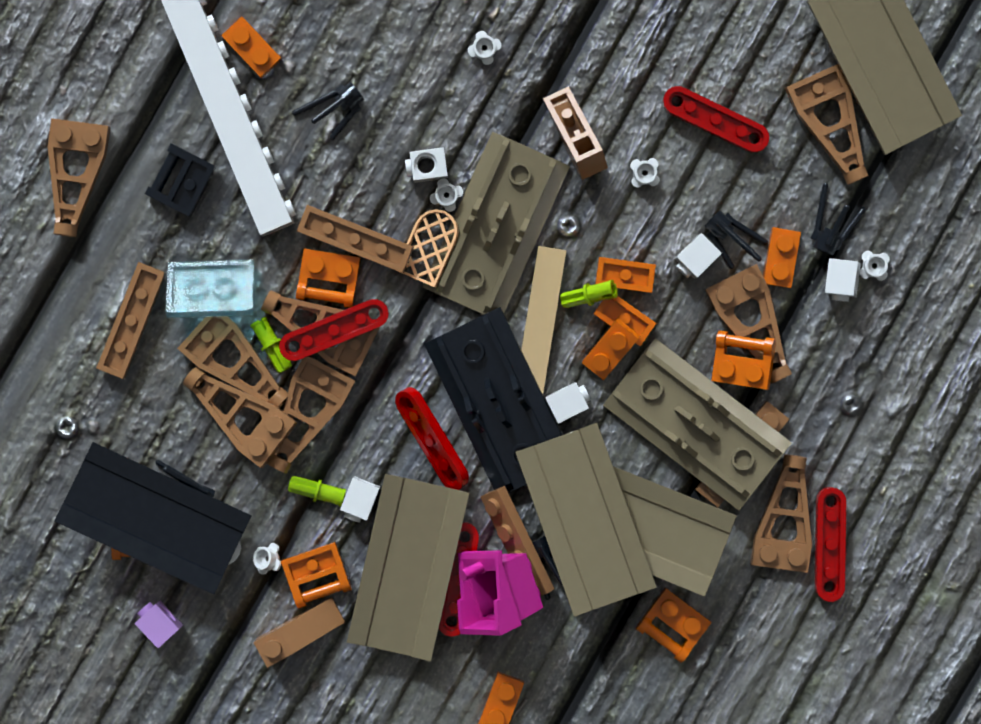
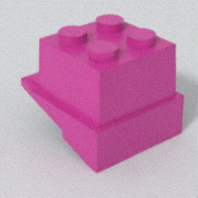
[457,550,543,636]

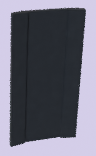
[424,307,562,493]
[54,442,252,594]

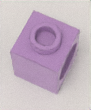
[134,601,183,648]

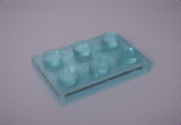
[165,260,255,318]

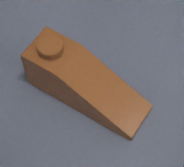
[543,86,608,180]
[253,597,345,668]

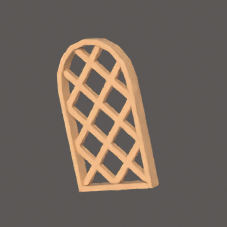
[398,209,459,288]

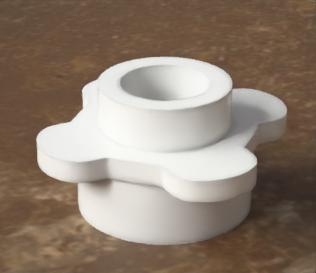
[468,31,501,65]
[630,158,660,188]
[430,178,463,212]
[860,251,890,281]
[253,543,281,574]

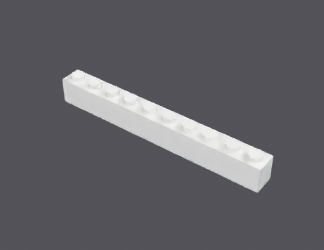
[161,0,296,237]

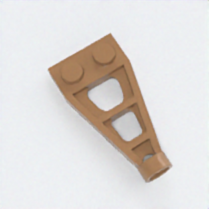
[785,64,869,185]
[48,118,110,237]
[705,264,792,384]
[261,290,380,376]
[177,306,288,408]
[267,356,356,474]
[183,367,297,468]
[750,454,812,573]

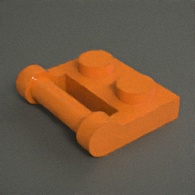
[296,248,361,308]
[711,330,776,390]
[281,541,352,609]
[635,587,712,663]

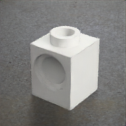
[405,147,448,183]
[674,233,722,279]
[825,258,861,302]
[545,382,591,424]
[340,476,381,523]

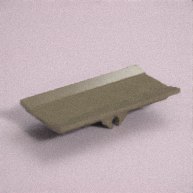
[806,0,962,155]
[423,132,570,315]
[603,338,792,510]
[516,423,657,617]
[613,466,737,597]
[346,474,469,662]

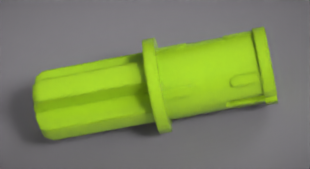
[560,280,618,308]
[250,317,292,373]
[288,476,346,507]

